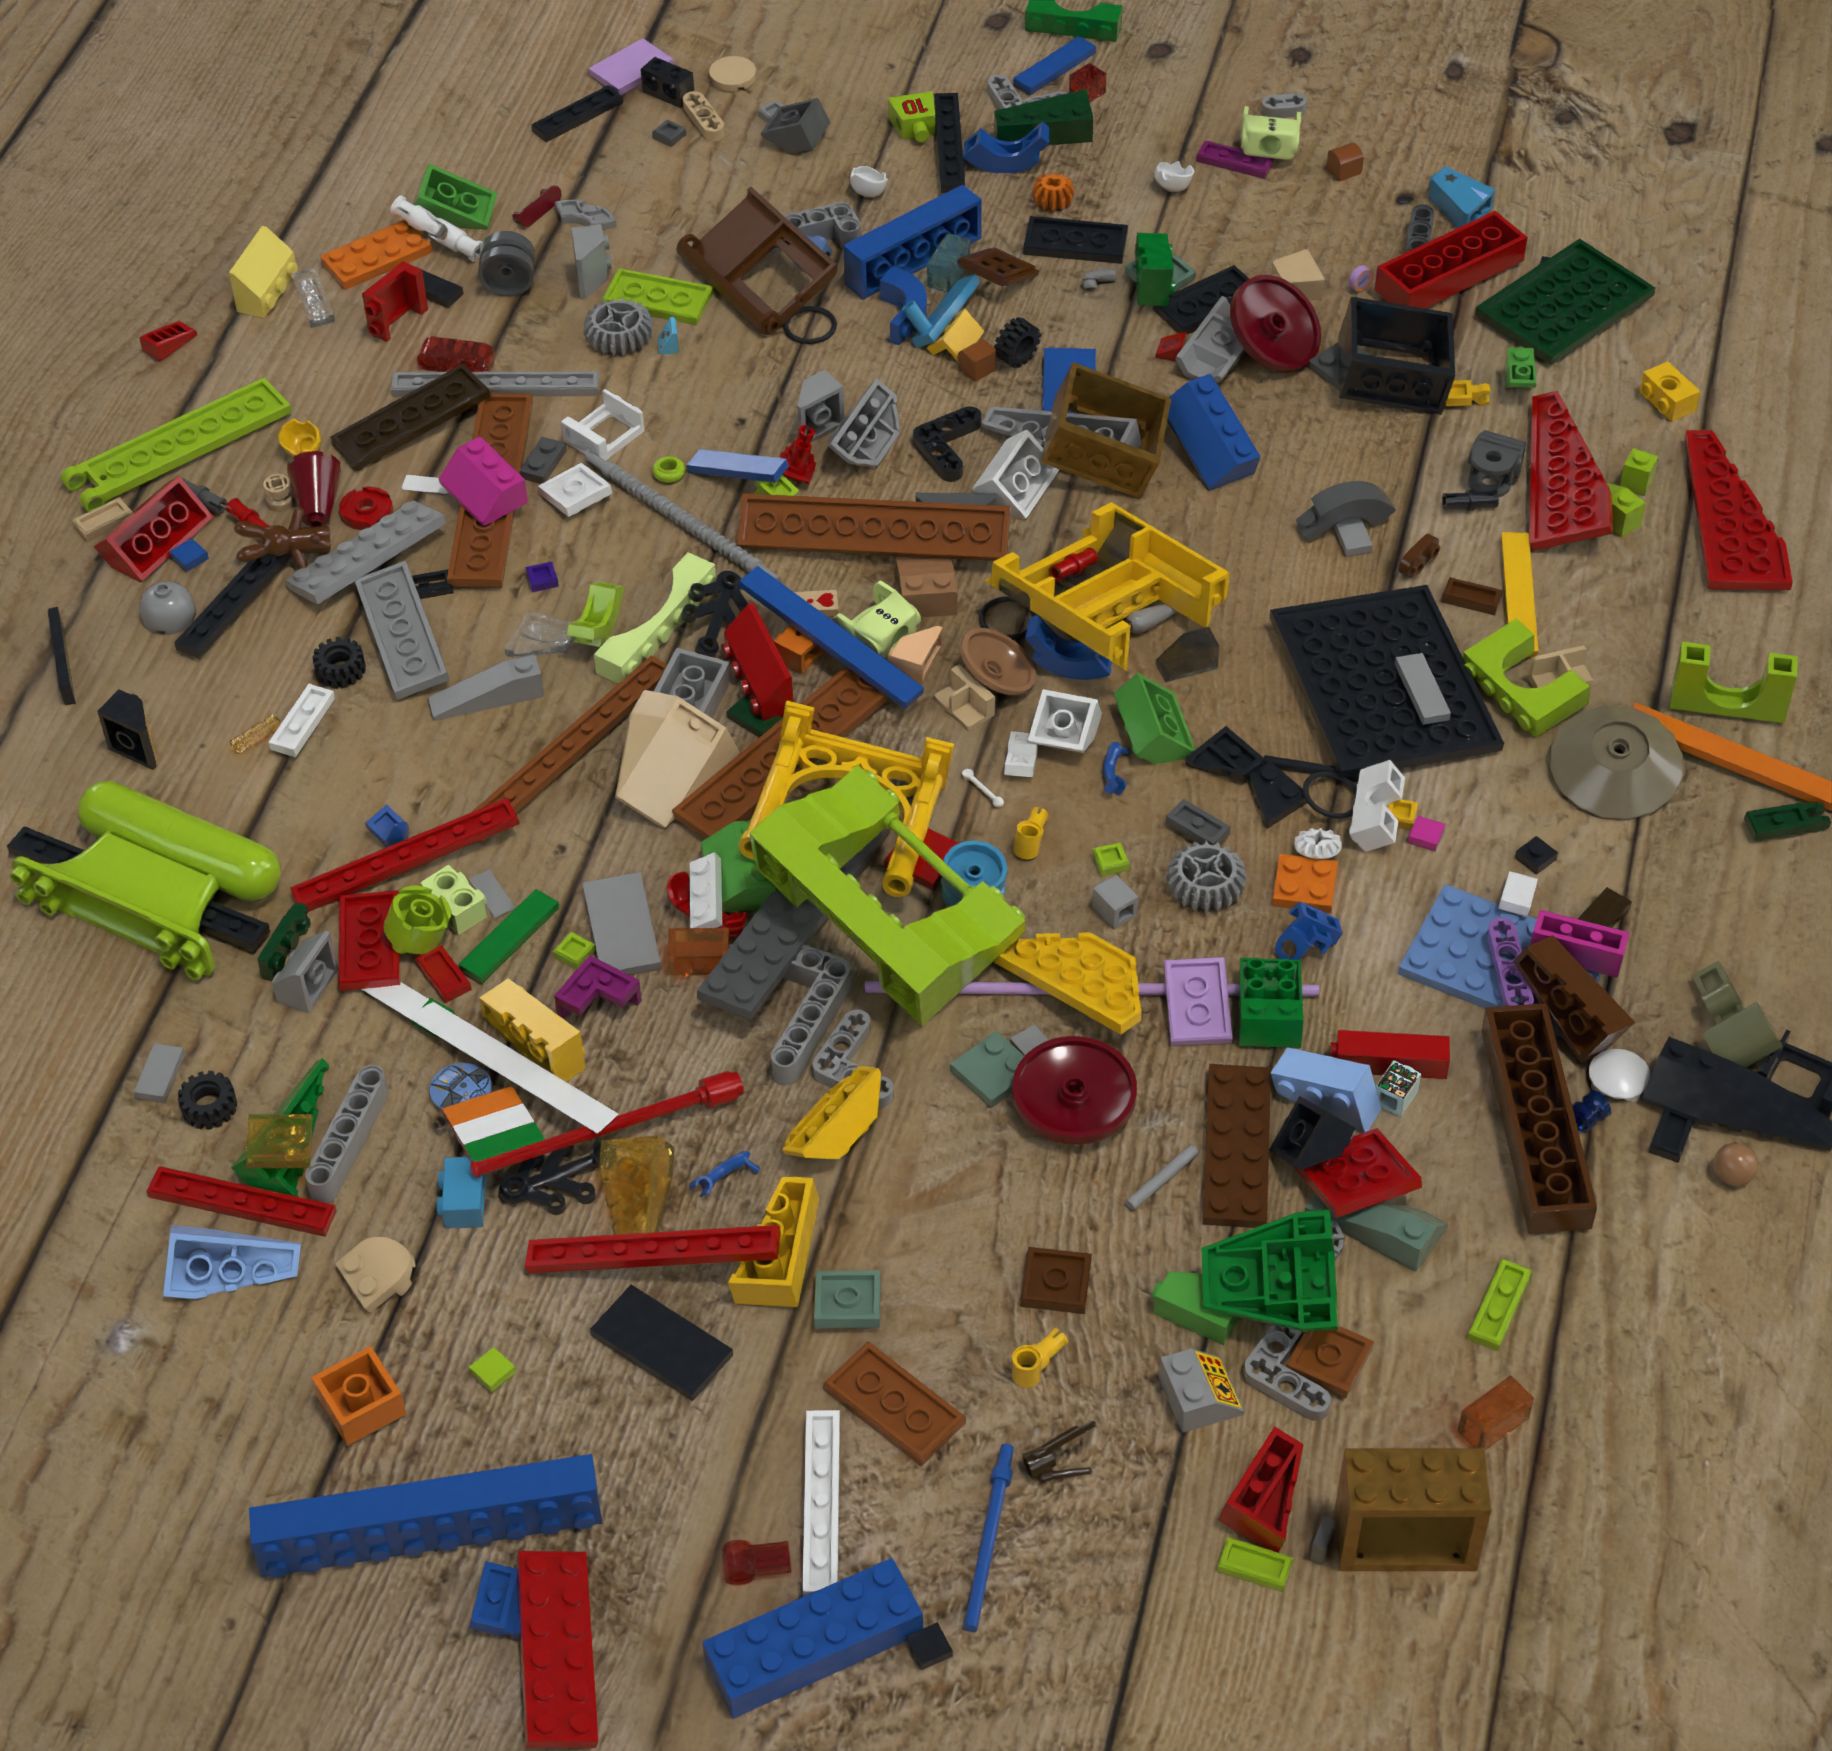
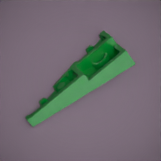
[231,1058,329,1196]

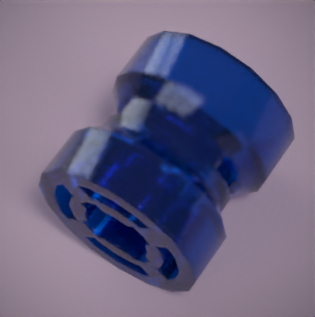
[1572,1090,1611,1133]

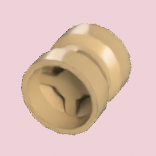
[263,474,294,511]

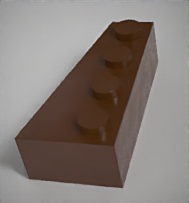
[1513,935,1635,1063]

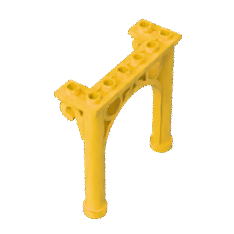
[738,701,955,897]

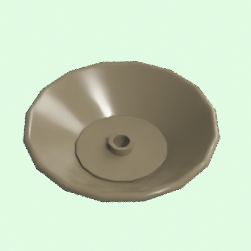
[1550,705,1683,820]

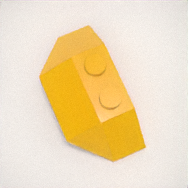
[782,1066,881,1159]

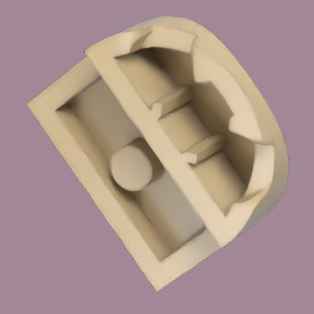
[335,1237,416,1313]

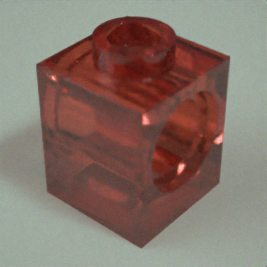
[1069,63,1107,102]

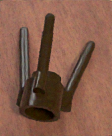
[1022,1421,1096,1483]

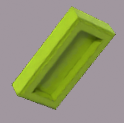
[1217,1537,1294,1592]

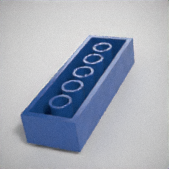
[843,185,982,300]
[702,1557,923,1719]

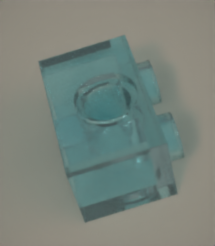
[927,233,970,293]

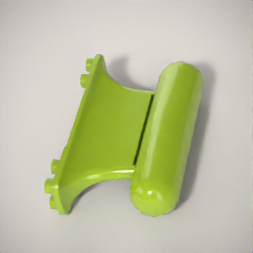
[9,781,281,980]

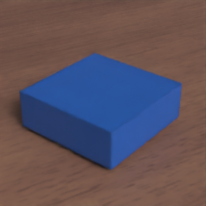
[170,538,209,572]

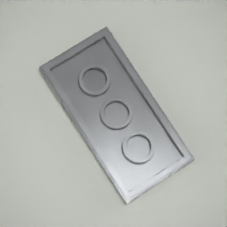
[582,872,661,975]

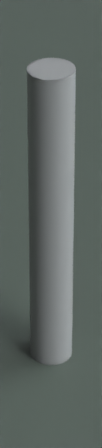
[1125,1145,1198,1211]

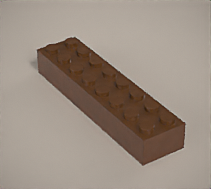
[1481,1003,1597,1234]

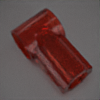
[722,1540,791,1585]

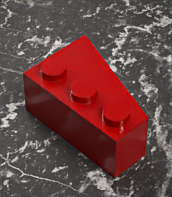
[1218,1426,1304,1553]

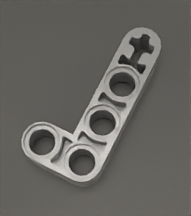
[769,202,861,254]

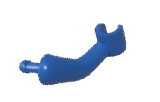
[1103,742,1129,795]
[689,1151,760,1197]

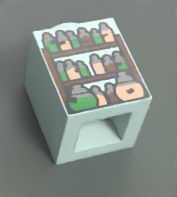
[1376,1060,1421,1117]

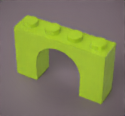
[1463,619,1590,738]
[1669,642,1798,723]

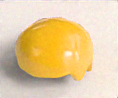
[278,419,322,458]

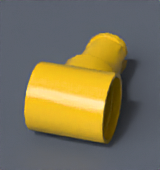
[1013,807,1049,860]
[1012,1328,1068,1388]

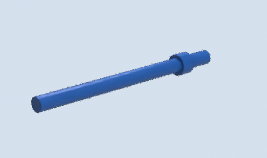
[964,1444,1014,1632]

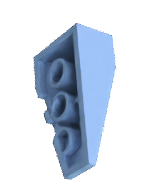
[163,1225,301,1299]

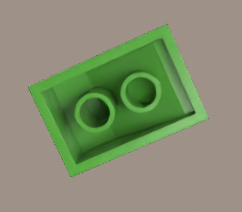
[413,164,497,230]

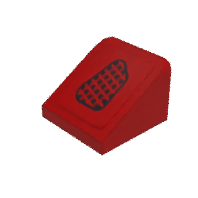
[1155,332,1187,361]

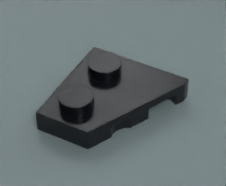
[1185,726,1265,782]
[1248,761,1310,829]

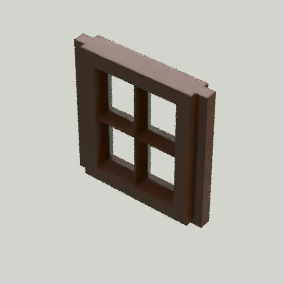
[957,247,1039,287]

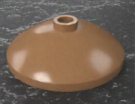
[960,628,1036,695]

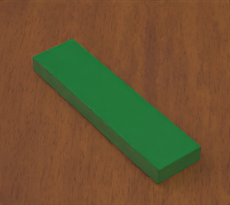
[458,889,559,984]

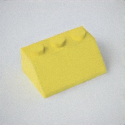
[229,226,298,318]

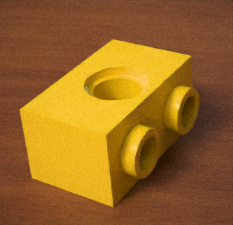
[1639,361,1701,422]

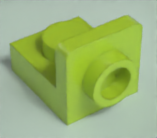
[754,475,800,496]

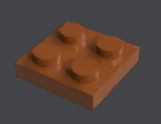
[1286,1326,1374,1398]

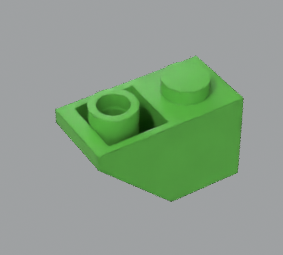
[1504,347,1537,389]

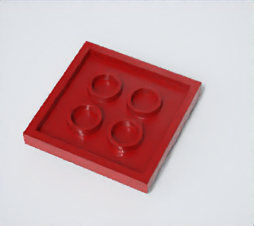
[1293,1128,1422,1218]

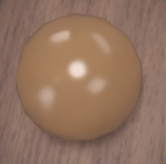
[1713,1142,1758,1186]

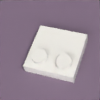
[538,463,612,517]

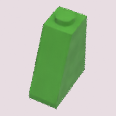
[1151,1271,1240,1345]

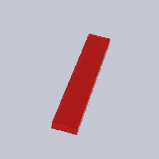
[146,1166,337,1237]

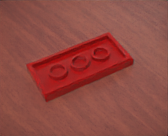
[339,890,401,991]

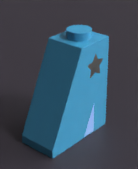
[1429,166,1495,228]

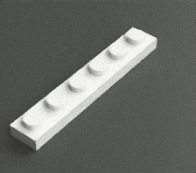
[803,1410,840,1597]

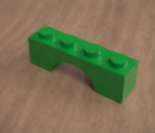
[1025,0,1123,42]

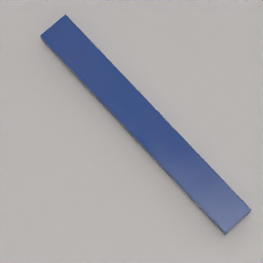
[739,566,924,709]

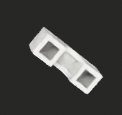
[1349,760,1405,852]

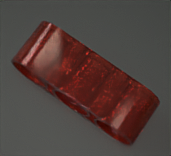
[417,336,495,372]

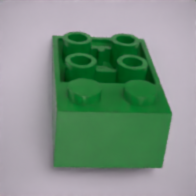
[1239,958,1304,1048]

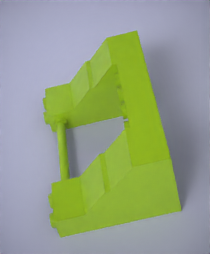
[749,765,1025,1027]

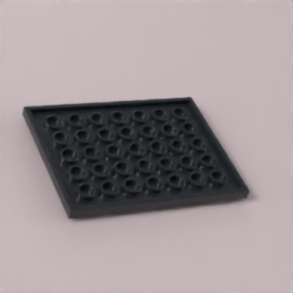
[1269,585,1504,778]

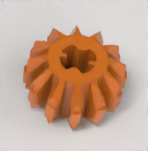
[1032,172,1074,212]

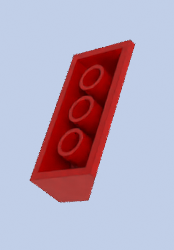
[93,475,214,582]
[721,603,794,721]

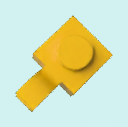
[1445,380,1491,406]

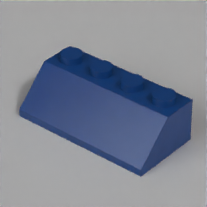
[1167,373,1261,491]

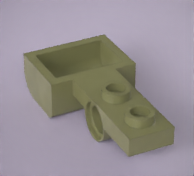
[1692,960,1783,1067]

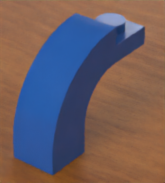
[963,122,1049,173]
[880,266,927,345]

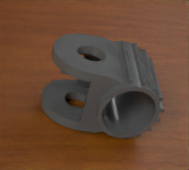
[1468,430,1526,497]

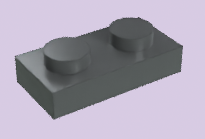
[521,437,567,484]
[1166,799,1230,845]

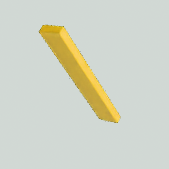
[1501,532,1538,658]

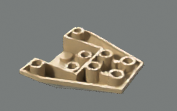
[615,690,740,829]

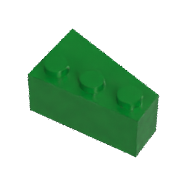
[1135,232,1175,306]

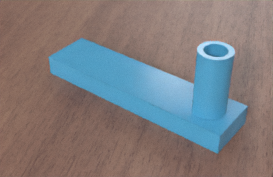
[902,274,981,348]

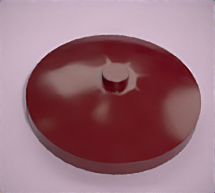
[1230,275,1322,373]
[1012,1036,1137,1145]

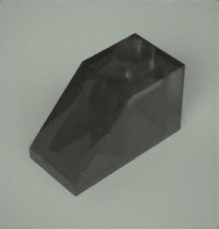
[1156,627,1220,683]

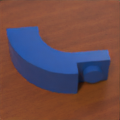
[1026,615,1112,680]

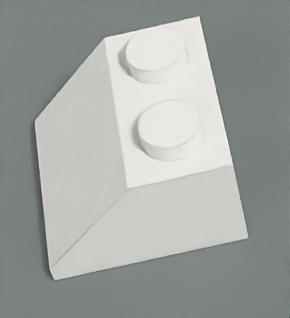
[1028,689,1102,753]

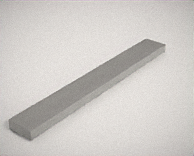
[391,371,600,397]

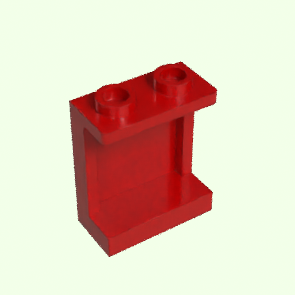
[362,261,428,342]

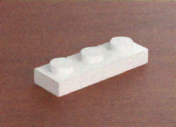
[269,684,335,757]
[690,852,722,936]

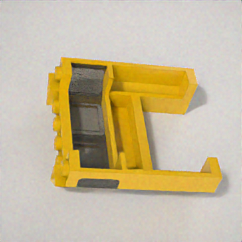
[984,502,1230,671]

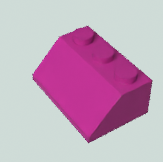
[438,436,528,527]

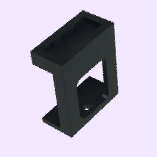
[1758,1029,1832,1119]

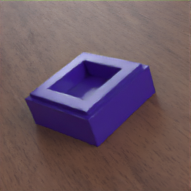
[525,562,559,593]

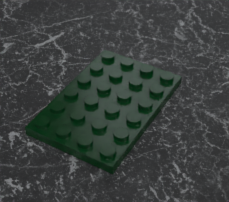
[1475,238,1656,365]

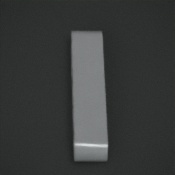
[305,1065,388,1203]

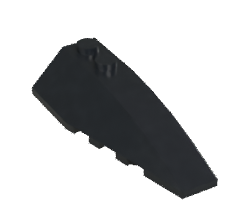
[1641,1037,1832,1152]

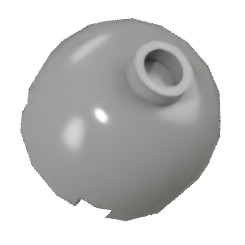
[139,581,197,635]

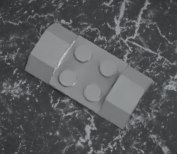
[1176,296,1245,383]

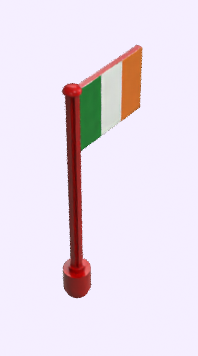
[442,1071,744,1179]

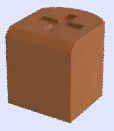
[1326,143,1364,181]
[958,339,996,382]

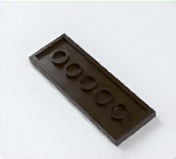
[330,364,491,470]

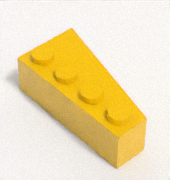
[479,978,586,1082]

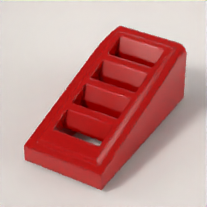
[139,321,197,361]

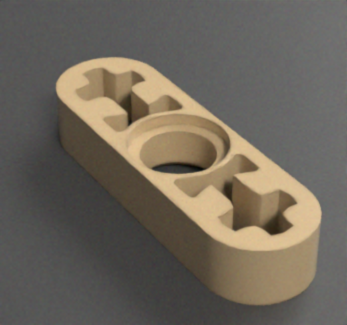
[683,91,725,141]

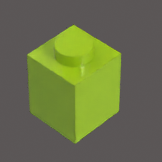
[1620,448,1658,496]

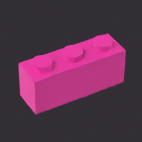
[1530,910,1630,978]

